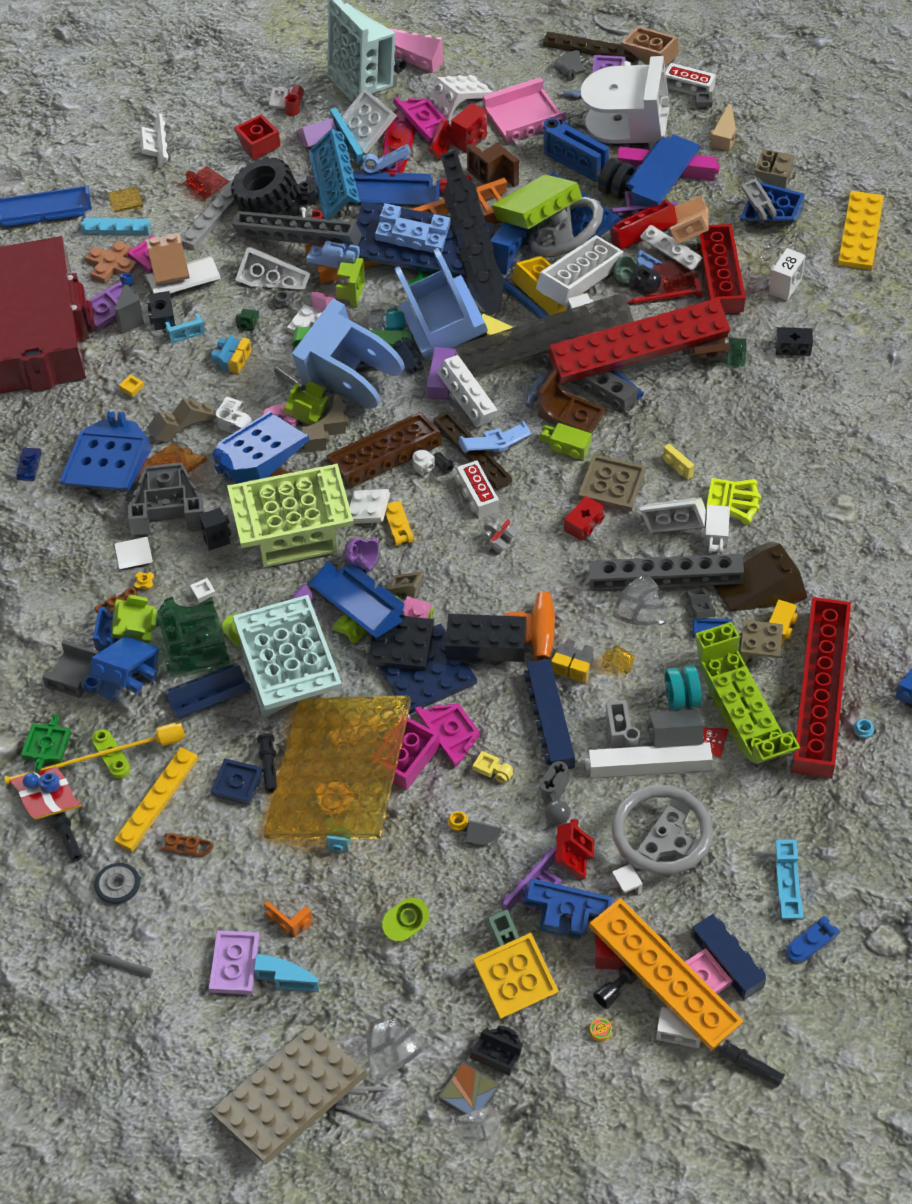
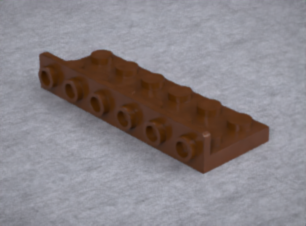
[326,412,442,489]

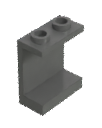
[42,640,98,698]

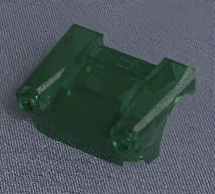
[156,597,231,676]

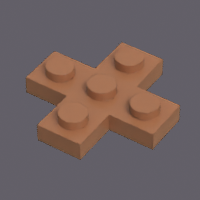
[85,241,138,283]

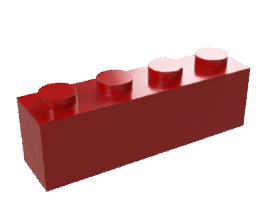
[610,200,678,249]

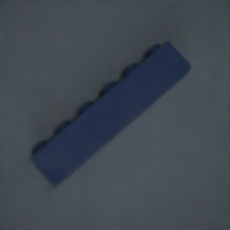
[524,659,575,769]

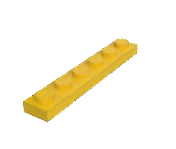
[114,747,199,852]

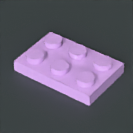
[209,930,260,995]

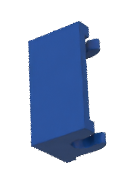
[93,607,118,651]

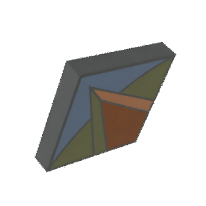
[438,1062,500,1122]

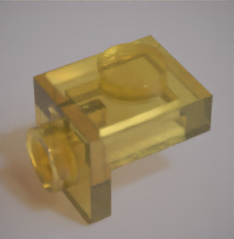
[602,645,635,674]

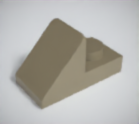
[387,572,424,599]

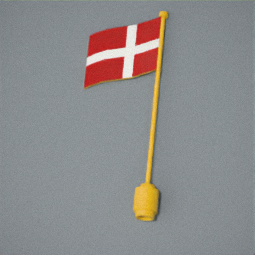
[4,722,185,820]

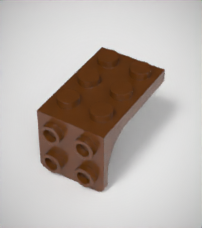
[537,370,606,433]

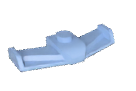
[458,421,532,453]

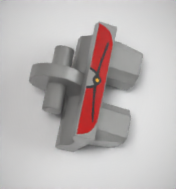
[484,518,517,553]

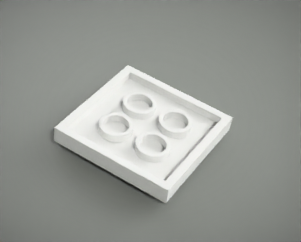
[342,88,397,154]

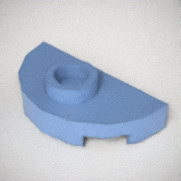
[636,249,668,274]

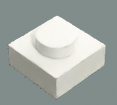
[190,578,216,603]

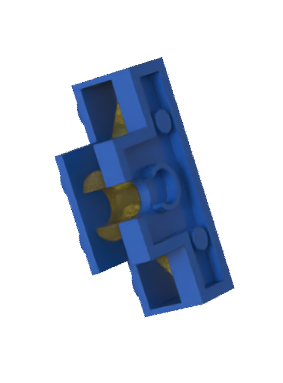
[522,878,613,939]

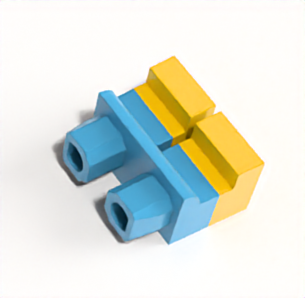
[211,335,251,374]

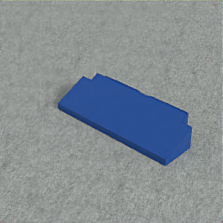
[626,134,700,206]
[348,171,440,206]
[0,185,92,228]
[308,561,405,638]

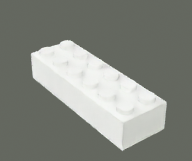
[536,235,624,306]

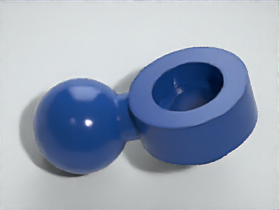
[23,773,60,793]

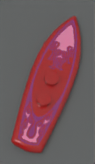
[381,108,415,177]

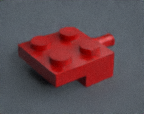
[555,819,595,881]

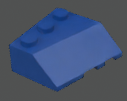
[740,181,805,221]

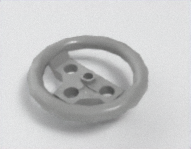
[528,197,603,257]
[612,785,713,875]

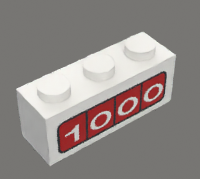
[666,63,716,95]
[455,461,499,518]

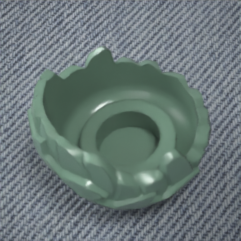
[613,255,640,284]

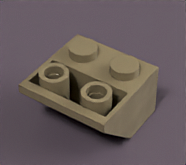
[754,149,795,189]

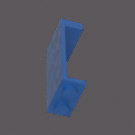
[89,636,160,688]

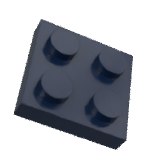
[211,758,263,805]

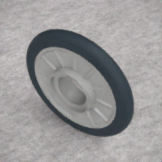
[94,863,140,904]

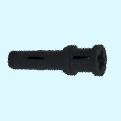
[257,733,278,793]
[49,811,82,862]
[718,1039,785,1087]

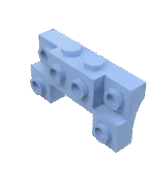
[375,203,450,254]

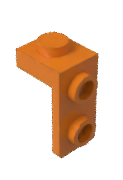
[263,900,313,937]

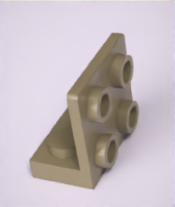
[740,620,783,666]

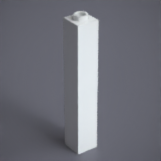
[585,742,713,778]

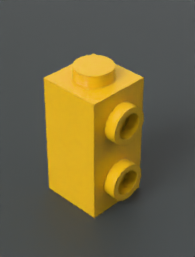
[769,599,799,646]

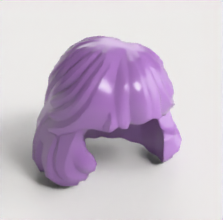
[343,537,379,571]

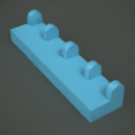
[330,107,368,166]
[81,218,151,235]

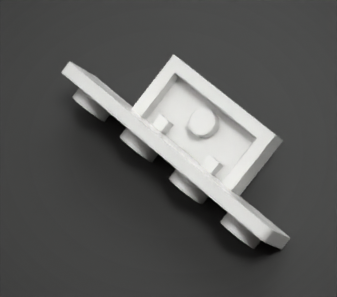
[139,114,168,168]
[640,225,703,271]

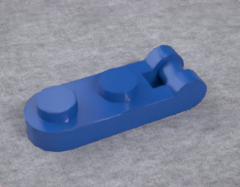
[786,916,840,964]

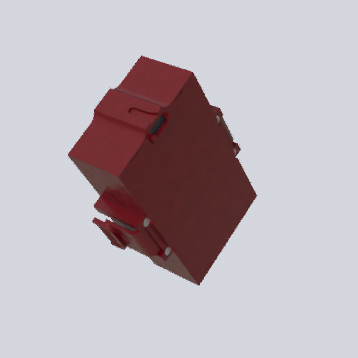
[0,236,96,394]

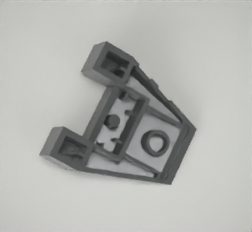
[128,462,205,535]

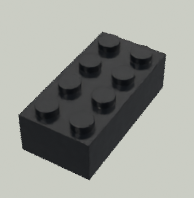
[445,613,527,662]

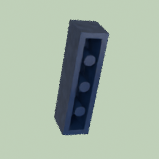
[691,914,766,1000]

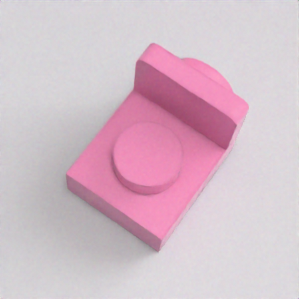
[402,596,432,618]

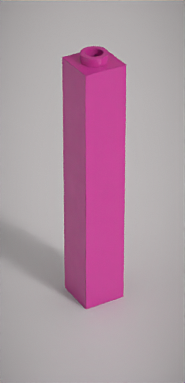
[617,147,720,181]

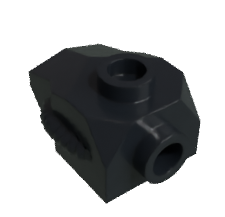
[295,176,319,205]

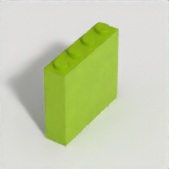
[491,174,582,229]

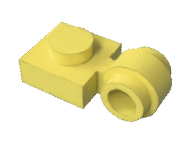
[472,751,513,783]

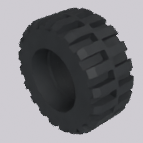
[231,157,298,215]

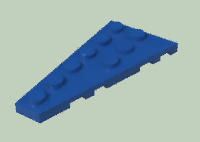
[549,172,622,241]

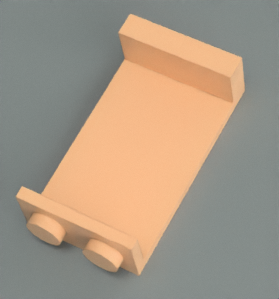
[670,195,709,244]

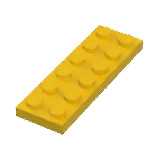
[838,191,884,271]

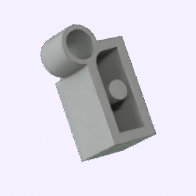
[605,700,640,748]

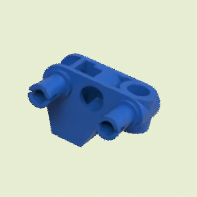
[96,662,158,702]

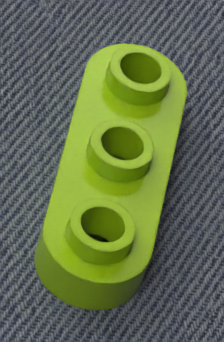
[92,729,131,779]

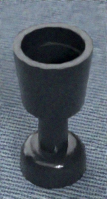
[593,965,637,1009]

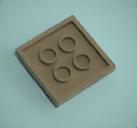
[578,454,646,512]

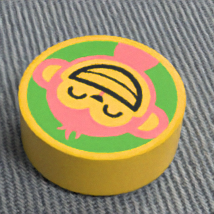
[590,1018,612,1042]

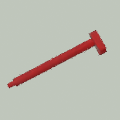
[628,279,702,304]

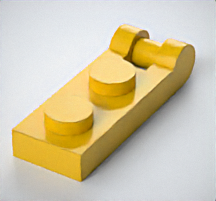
[385,501,414,546]

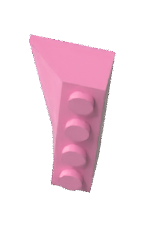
[390,28,443,73]

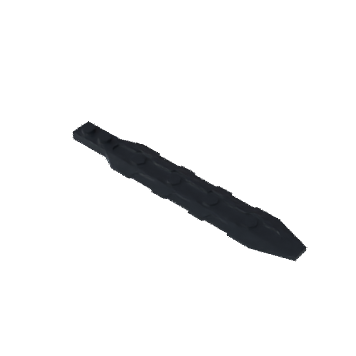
[440,149,504,316]

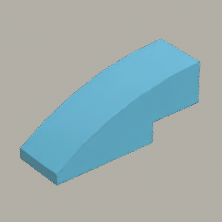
[254,954,319,992]

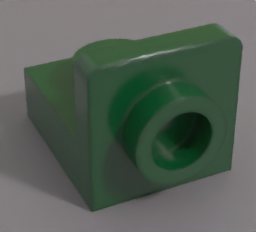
[236,308,260,331]

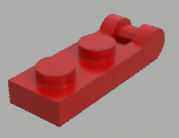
[428,118,452,161]

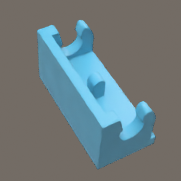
[165,313,205,344]

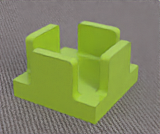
[336,258,365,307]
[282,381,330,425]
[111,595,157,644]

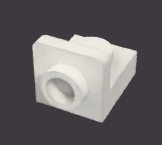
[269,86,289,109]

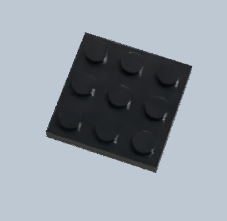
[367,615,434,671]

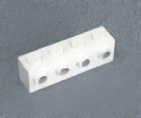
[437,355,497,428]

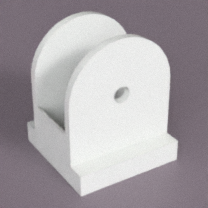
[581,56,670,150]

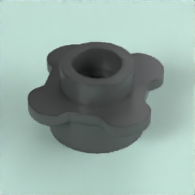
[273,291,291,308]

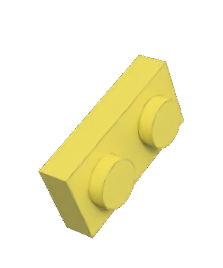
[663,444,694,480]

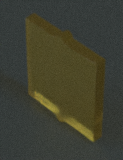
[109,186,143,213]

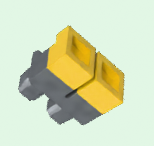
[551,639,594,684]

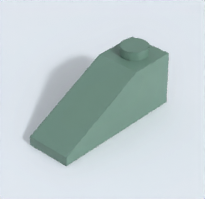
[483,909,519,948]

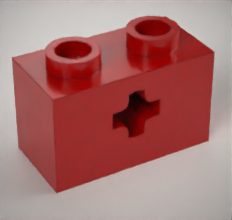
[564,496,605,541]

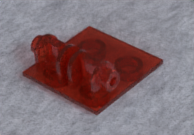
[183,166,229,199]
[653,260,697,293]

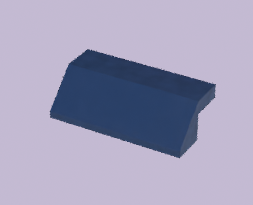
[163,663,251,719]

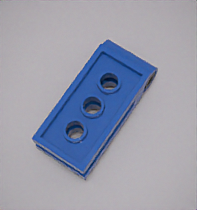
[543,118,609,182]

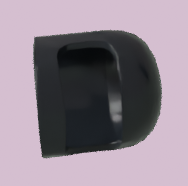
[629,265,662,295]

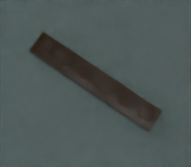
[543,31,636,63]
[433,410,512,490]

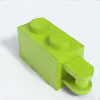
[538,423,592,461]

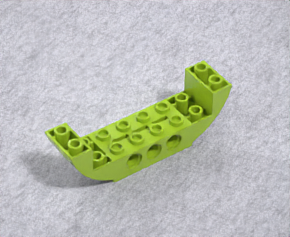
[695,622,800,764]

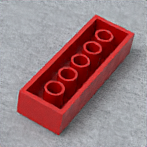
[696,224,746,313]

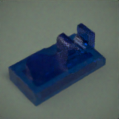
[16,448,42,481]

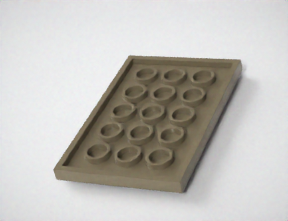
[210,1025,367,1165]

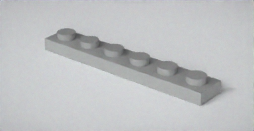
[181,178,236,250]

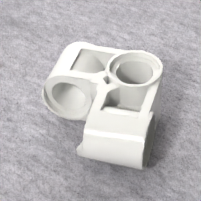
[216,397,252,434]

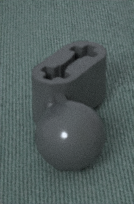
[540,761,571,826]

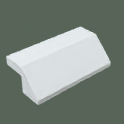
[145,256,221,293]

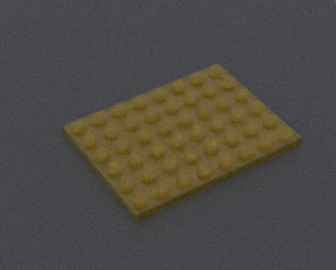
[263,696,412,839]

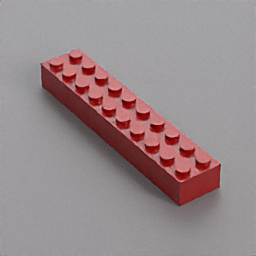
[548,298,730,385]
[791,597,851,779]

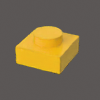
[119,374,145,397]

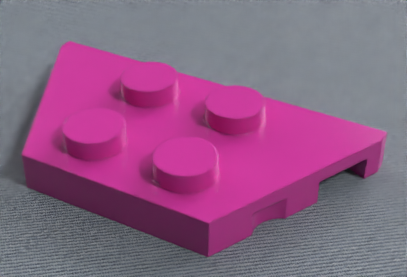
[393,97,445,143]
[415,703,480,767]

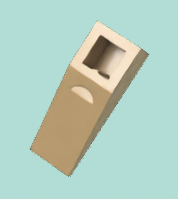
[709,104,736,151]

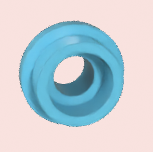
[854,719,874,738]

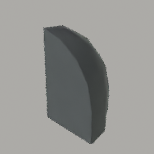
[465,820,502,844]

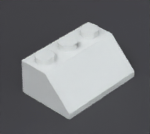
[640,498,706,533]

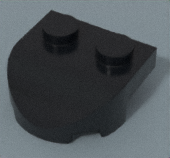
[470,1025,523,1076]

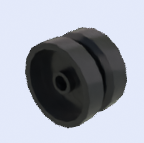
[598,157,636,200]

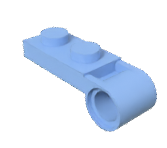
[363,144,411,173]

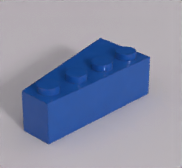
[491,222,533,275]

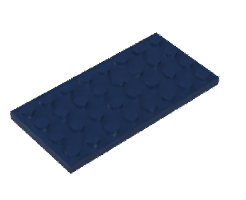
[356,201,494,278]

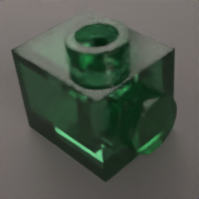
[727,338,747,366]

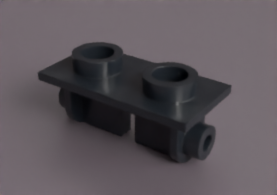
[395,337,423,374]

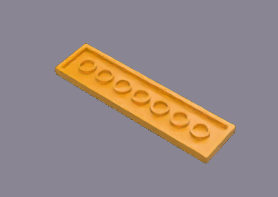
[589,898,743,1051]

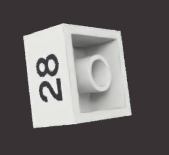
[768,248,806,301]

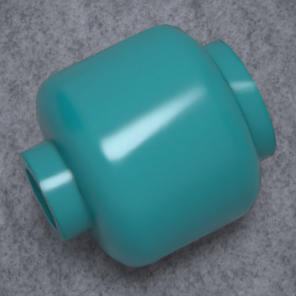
[382,308,406,331]

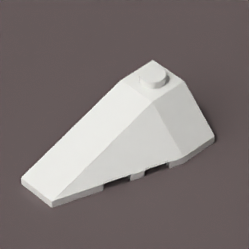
[235,247,311,289]

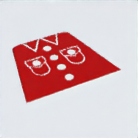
[703,727,729,758]

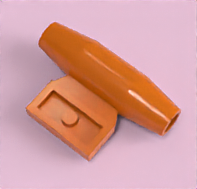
[505,592,555,661]

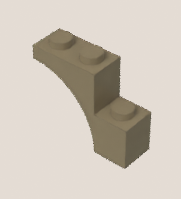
[302,395,349,452]
[147,398,216,442]

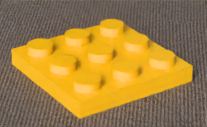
[472,933,559,1020]

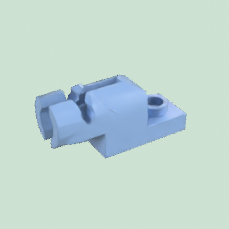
[306,240,360,269]

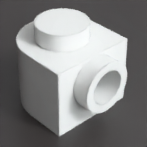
[413,450,435,476]

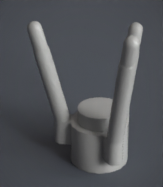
[336,1086,386,1122]

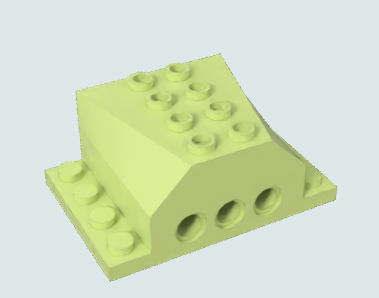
[227,464,354,567]

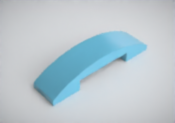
[775,840,803,920]

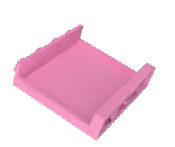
[483,77,566,144]

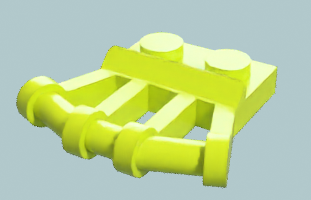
[706,478,761,525]

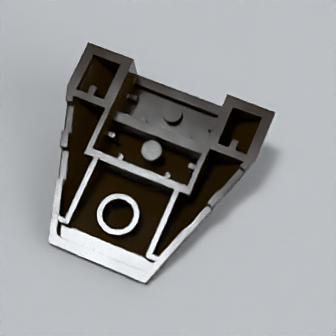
[713,542,807,612]

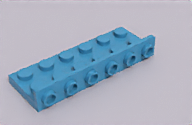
[308,128,360,220]

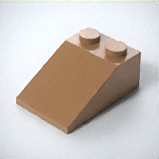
[621,26,679,67]
[146,233,190,285]

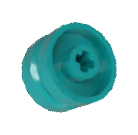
[664,665,702,711]

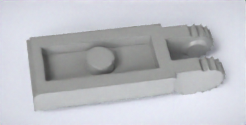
[741,179,777,221]

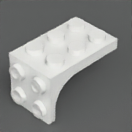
[429,75,492,121]

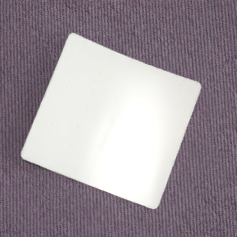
[115,537,153,569]

